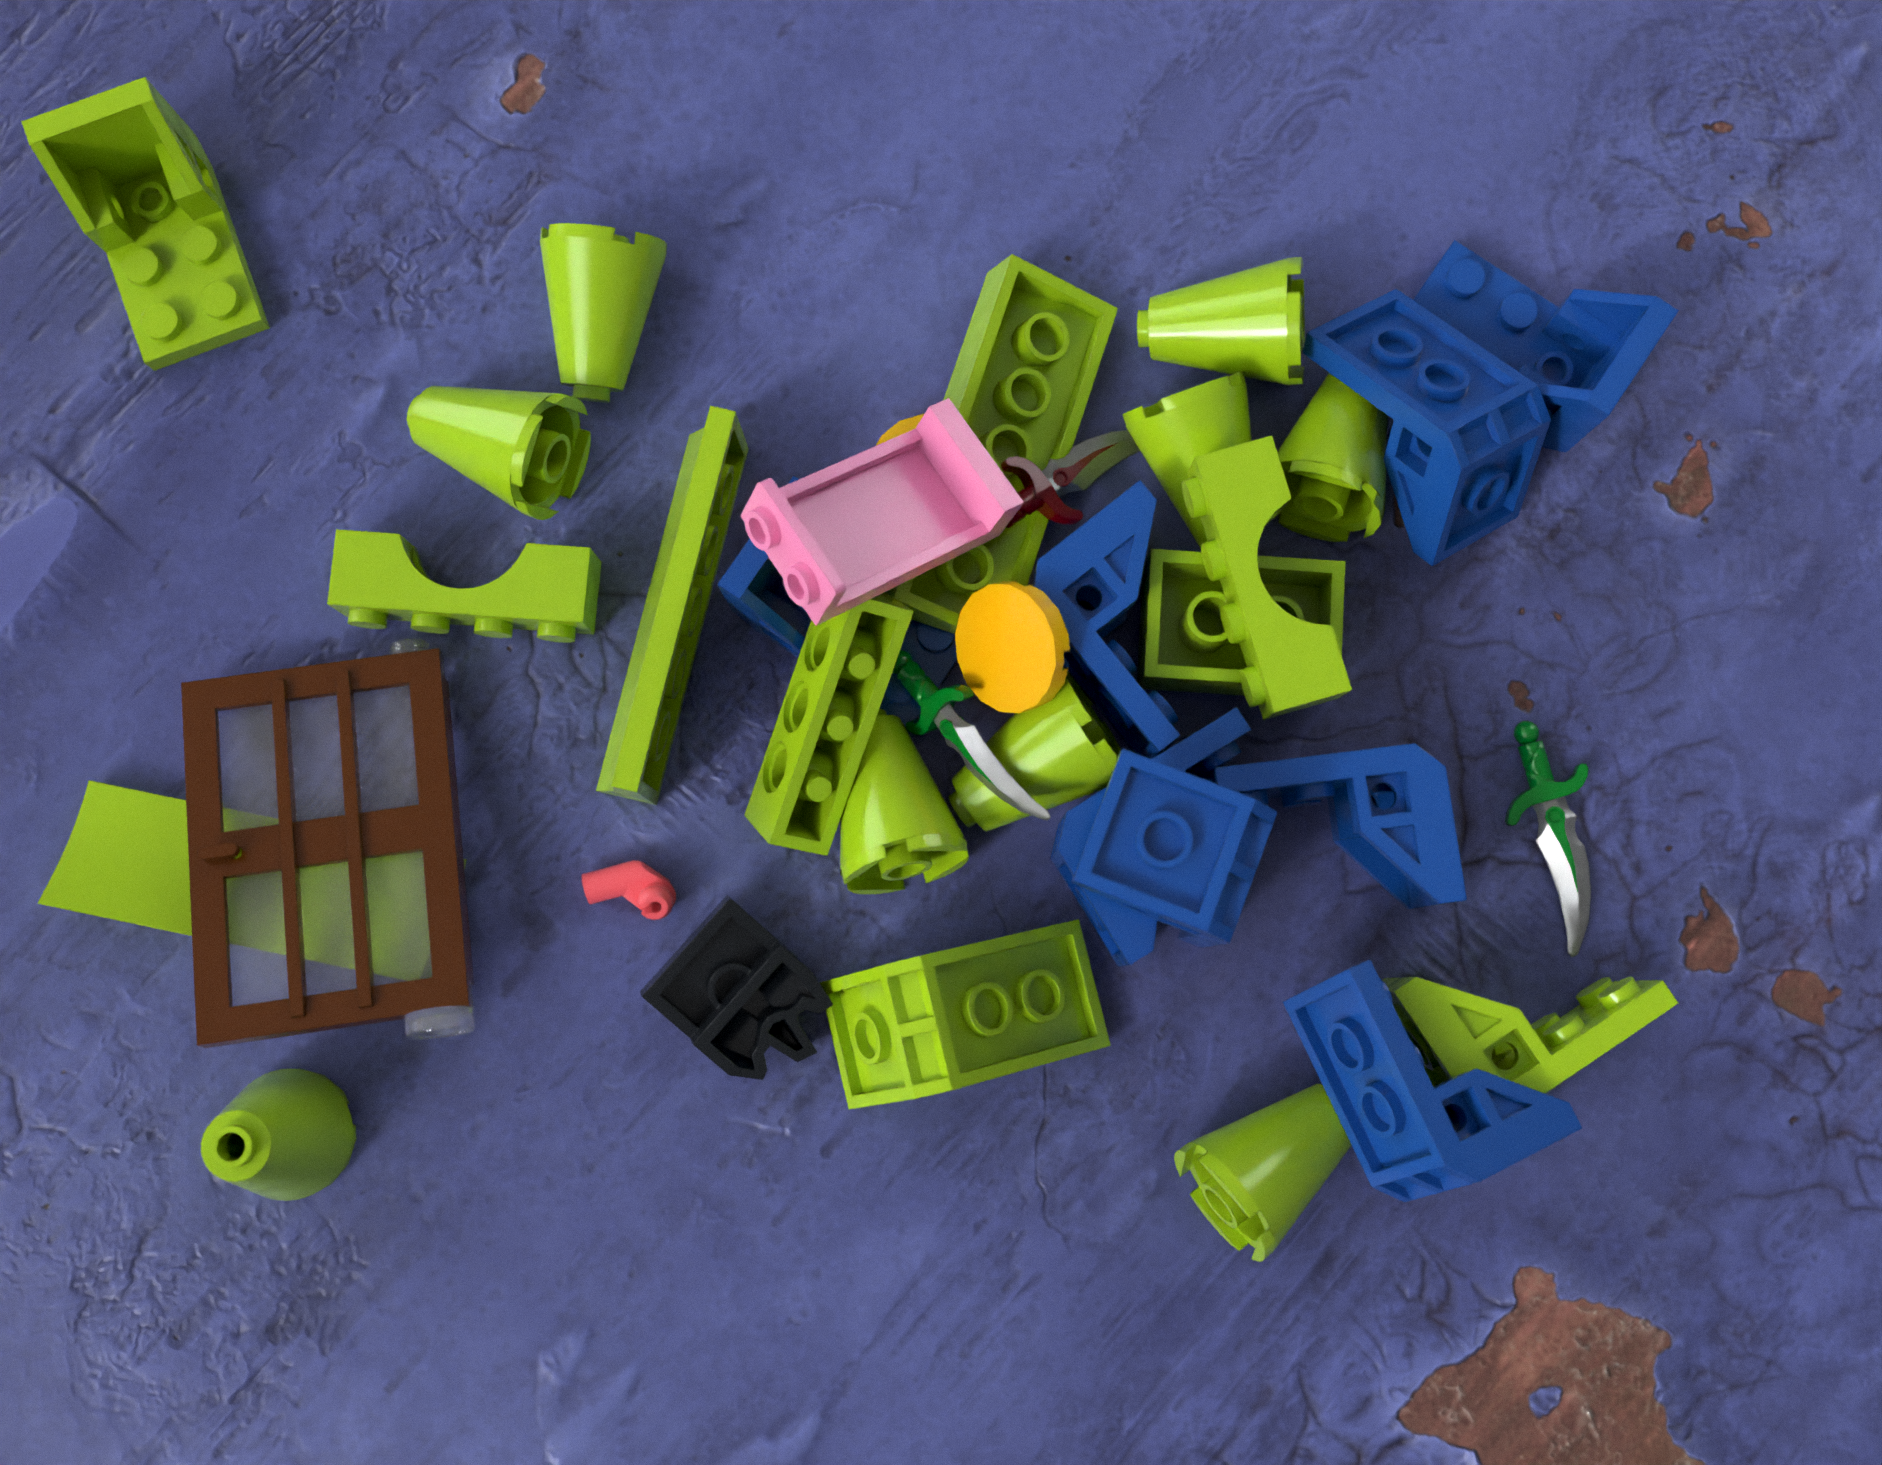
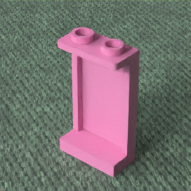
[740,398,1024,626]

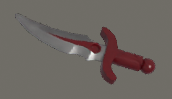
[1001,430,1140,532]

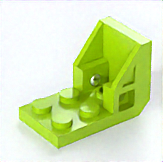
[21,77,270,371]
[820,919,1111,1110]
[1382,976,1678,1094]

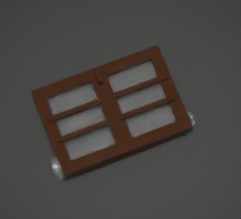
[181,639,475,1048]

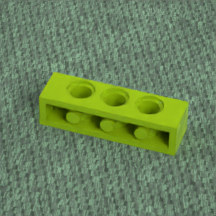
[744,592,914,856]

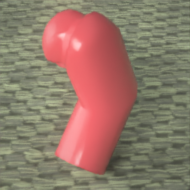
[582,860,676,920]

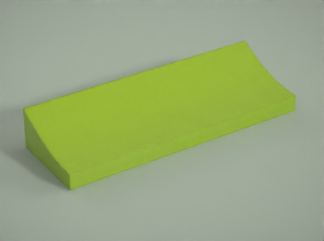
[886,254,1118,634]
[596,406,749,805]
[37,780,467,981]

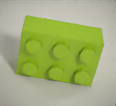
[1137,549,1346,696]

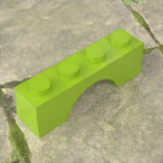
[1182,435,1352,720]
[327,529,602,643]

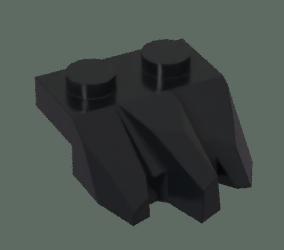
[640,895,833,1080]

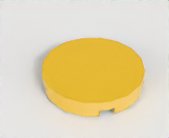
[955,581,1070,713]

